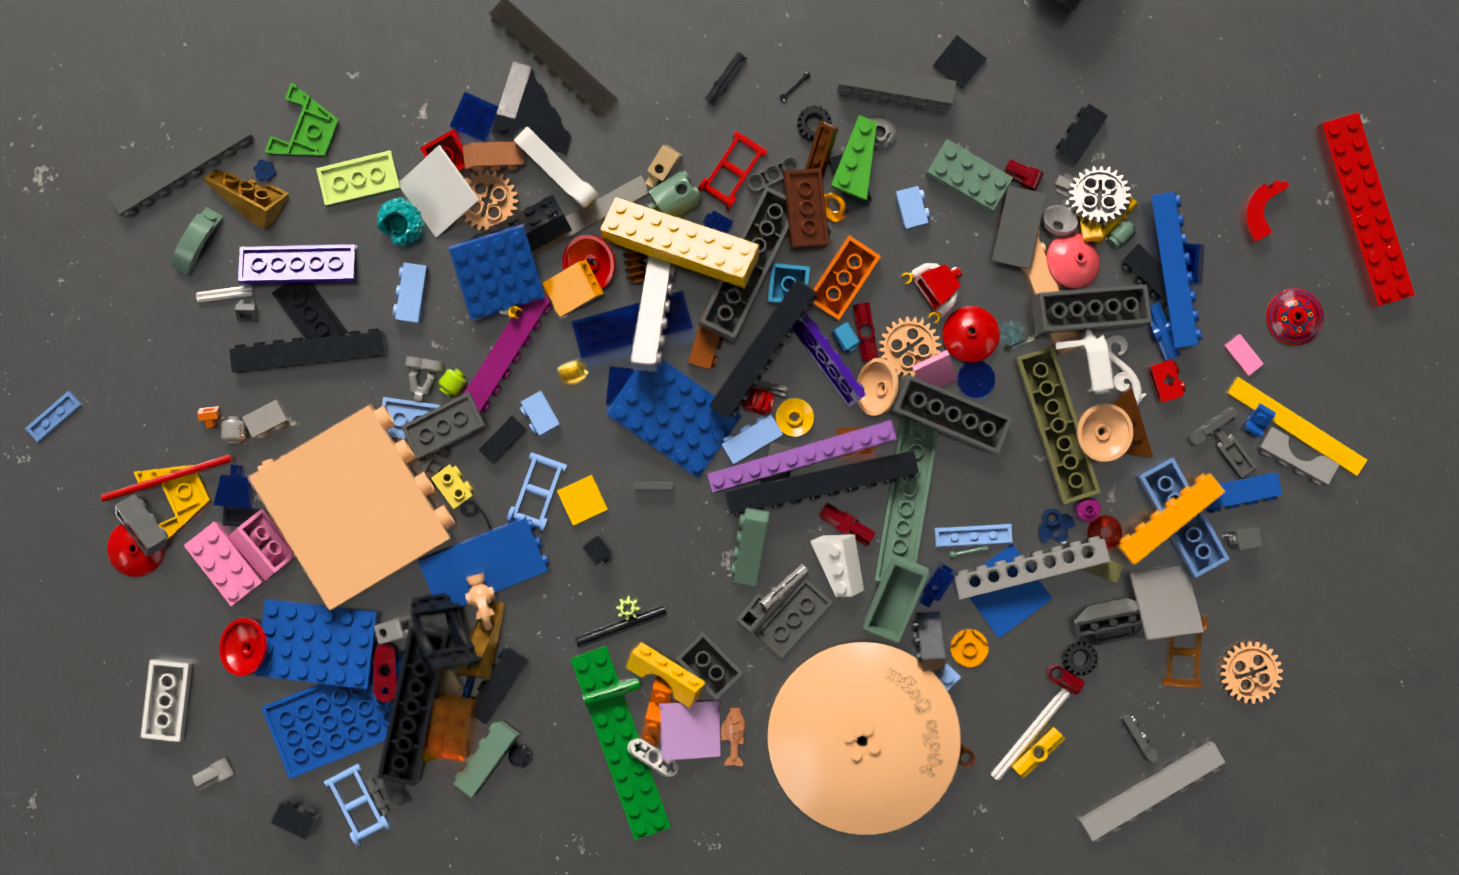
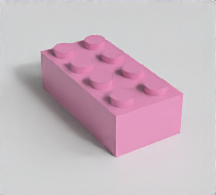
[184,522,265,606]

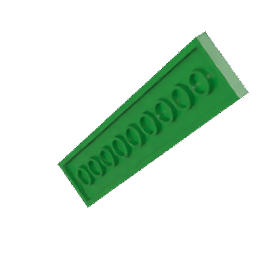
[570,646,671,841]

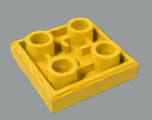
[557,475,608,526]

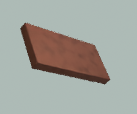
[783,168,829,248]

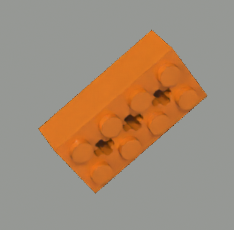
[813,235,881,322]

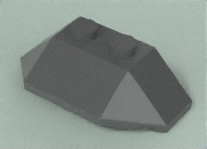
[1074,598,1144,645]

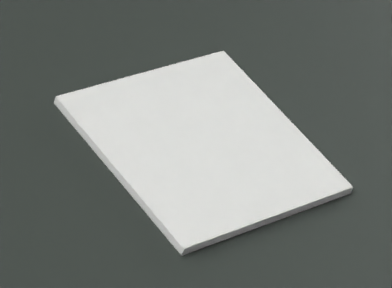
[399,145,479,238]

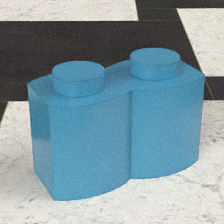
[831,322,860,354]

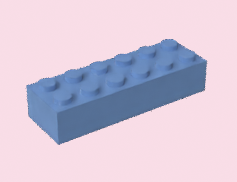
[1137,458,1229,578]

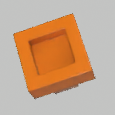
[197,406,220,429]

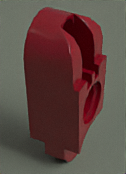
[373,643,398,702]

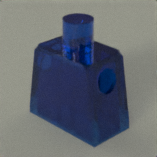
[214,464,253,508]
[920,561,955,608]

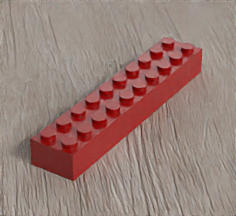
[1317,112,1415,308]

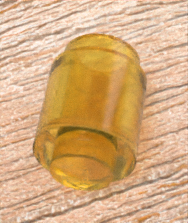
[558,359,588,382]

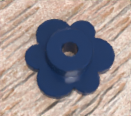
[253,159,276,181]

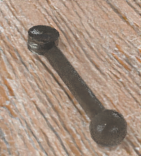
[1003,332,1041,352]

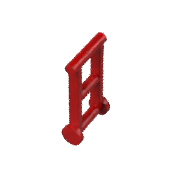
[697,130,768,211]

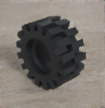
[797,105,832,141]
[1062,641,1099,676]

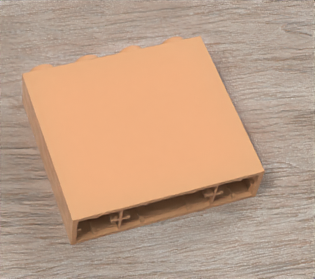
[248,404,456,610]

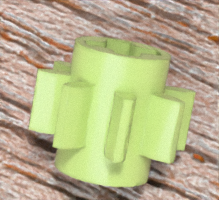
[616,596,641,621]

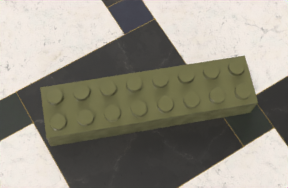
[1015,346,1101,505]

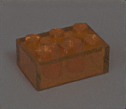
[426,693,477,762]

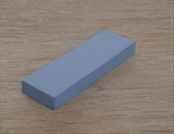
[25,391,82,443]

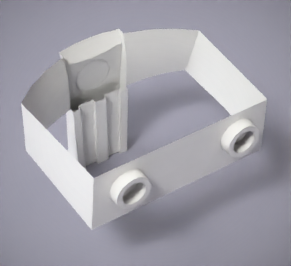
[1055,329,1114,394]

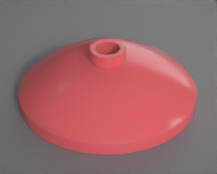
[1047,232,1100,289]

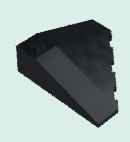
[492,62,572,155]

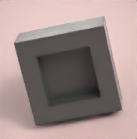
[235,299,257,321]

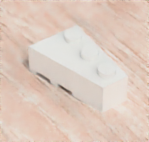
[810,534,864,597]

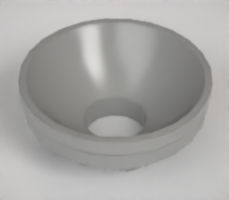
[870,116,896,151]
[1043,205,1078,236]

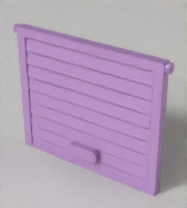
[659,700,721,761]

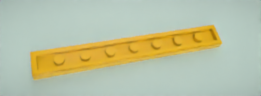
[1227,377,1367,476]

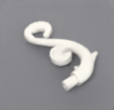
[1106,334,1147,406]

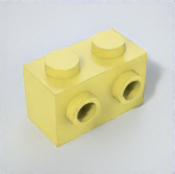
[431,464,474,509]

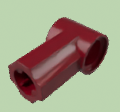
[1004,159,1044,191]
[1046,664,1085,696]

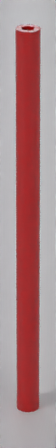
[101,454,232,502]

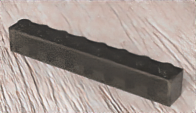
[489,0,619,118]

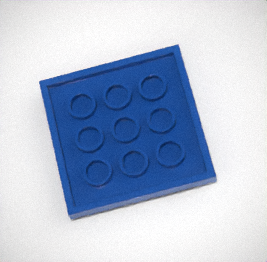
[448,224,545,320]

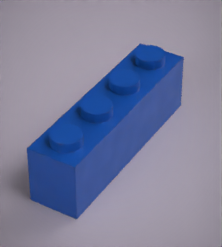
[1204,472,1282,513]

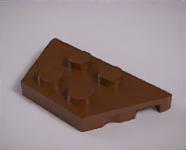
[1112,386,1153,457]

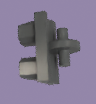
[420,447,451,474]

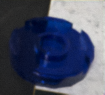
[957,361,995,398]

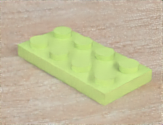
[316,150,400,206]

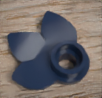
[1039,508,1076,544]

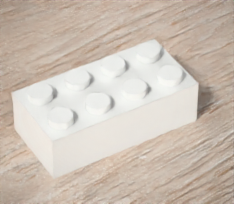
[141,659,193,742]

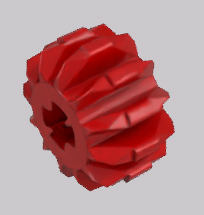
[742,388,774,414]

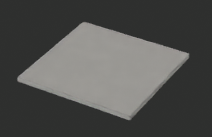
[1130,566,1204,640]

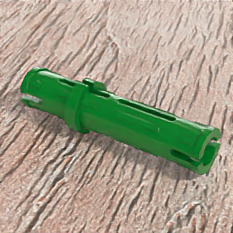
[582,678,641,706]

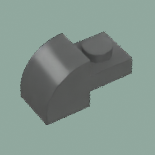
[735,592,772,633]

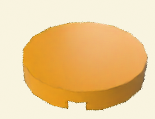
[950,629,989,668]

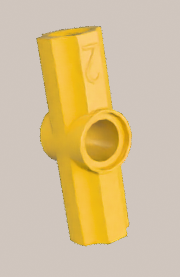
[1012,727,1065,779]

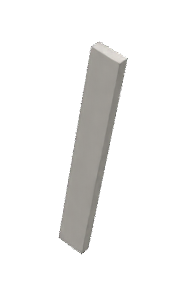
[531,176,649,257]

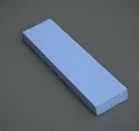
[934,524,1013,547]

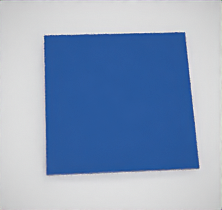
[969,543,1053,638]

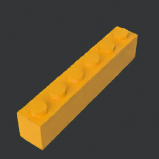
[1117,473,1225,565]

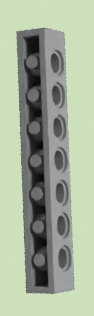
[954,536,1110,599]

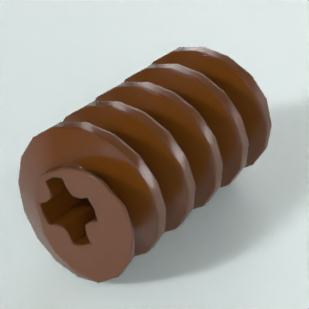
[622,247,647,285]

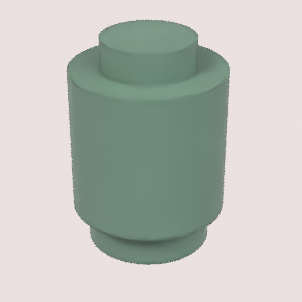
[1108,220,1136,249]

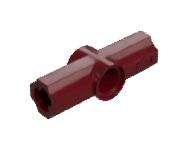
[853,302,878,362]
[819,502,876,546]

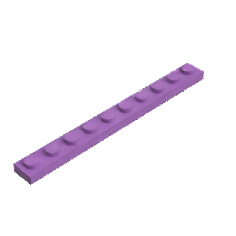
[707,420,897,493]

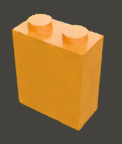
[542,260,604,317]

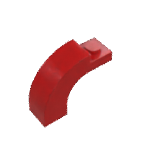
[1243,180,1290,244]

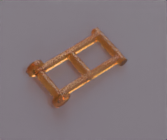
[1162,615,1207,688]

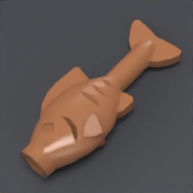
[721,707,746,767]

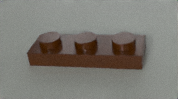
[805,121,839,181]

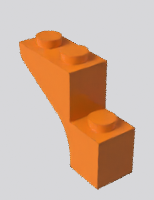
[640,675,672,747]

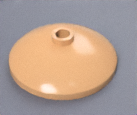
[857,358,899,416]
[1077,404,1133,462]

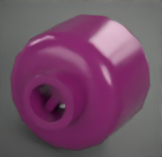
[1075,497,1101,522]

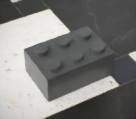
[676,631,744,700]

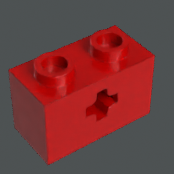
[1148,359,1186,403]

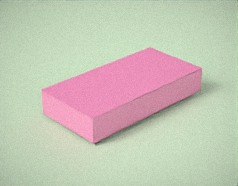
[1224,334,1264,376]

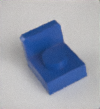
[1245,403,1276,438]

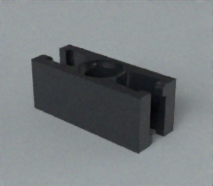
[479,416,527,464]

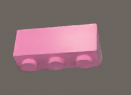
[228,508,296,581]

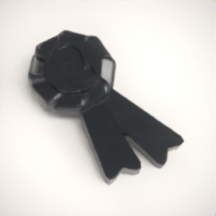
[508,740,532,768]

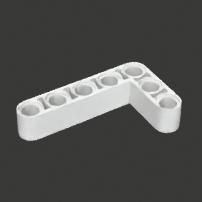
[514,127,598,208]

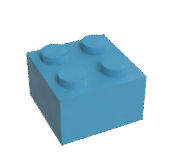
[768,263,810,304]

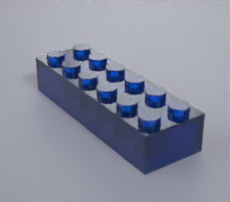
[571,290,693,360]

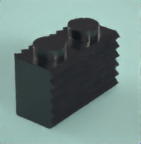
[583,536,612,567]

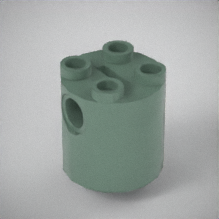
[648,171,702,218]

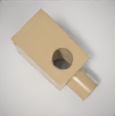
[645,145,683,188]

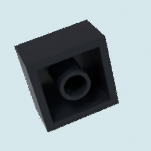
[270,797,321,840]

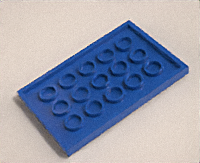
[606,359,742,478]
[255,599,378,689]

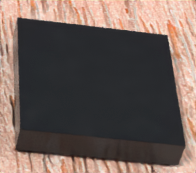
[933,35,987,89]

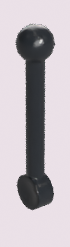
[780,72,810,102]

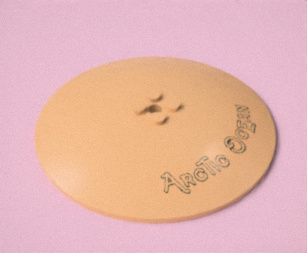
[768,642,961,835]

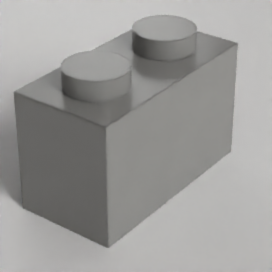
[242,400,290,440]

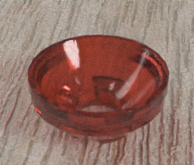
[1087,515,1122,550]

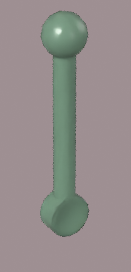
[949,546,989,559]

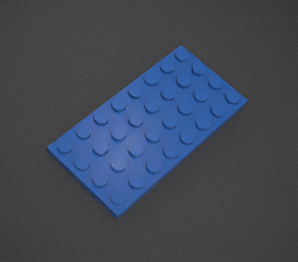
[261,650,433,779]

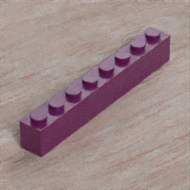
[463,296,552,414]

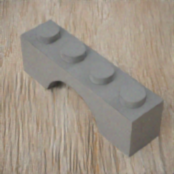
[1257,427,1339,486]

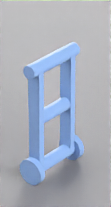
[506,452,567,533]
[324,764,391,847]

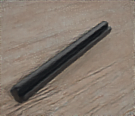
[575,605,667,648]

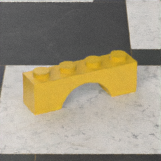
[626,642,705,708]

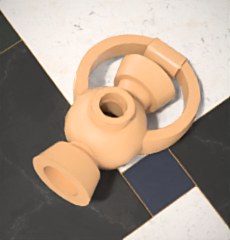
[466,573,495,630]

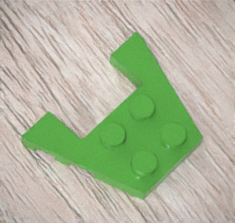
[265,83,339,156]

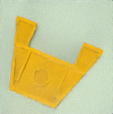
[133,465,210,540]

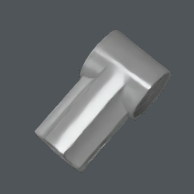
[192,757,234,791]

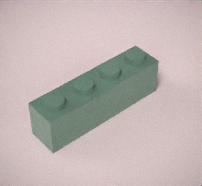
[731,508,769,586]
[454,721,520,798]

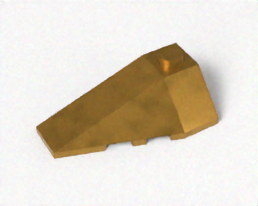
[204,169,289,229]
[455,602,505,680]

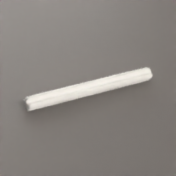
[991,688,1071,781]

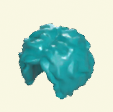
[377,197,424,246]

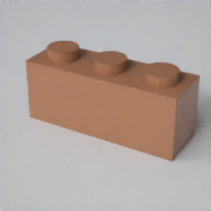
[462,142,525,172]

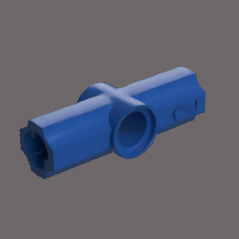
[1149,302,1181,361]

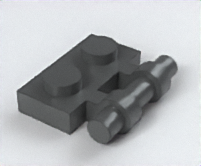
[365,778,412,816]

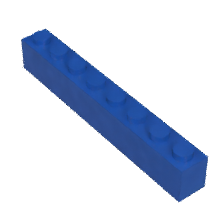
[1151,192,1203,349]

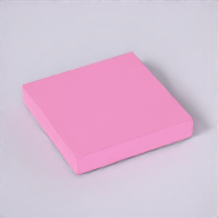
[912,350,958,388]

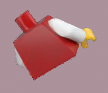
[901,263,962,323]

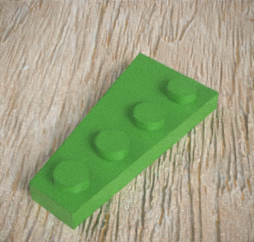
[831,115,877,201]

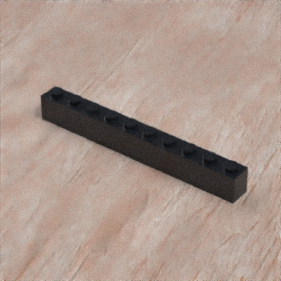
[724,450,919,517]

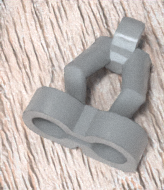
[405,356,444,402]

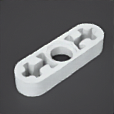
[628,739,678,777]

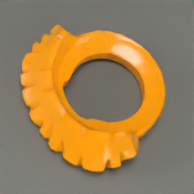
[824,193,846,222]

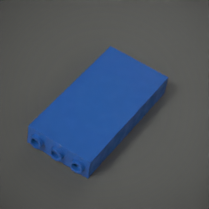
[418,516,550,615]

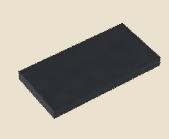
[272,283,348,340]

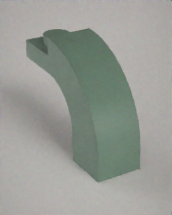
[170,207,223,275]

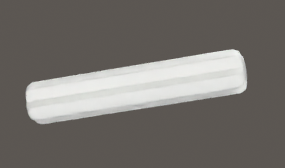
[196,285,253,303]

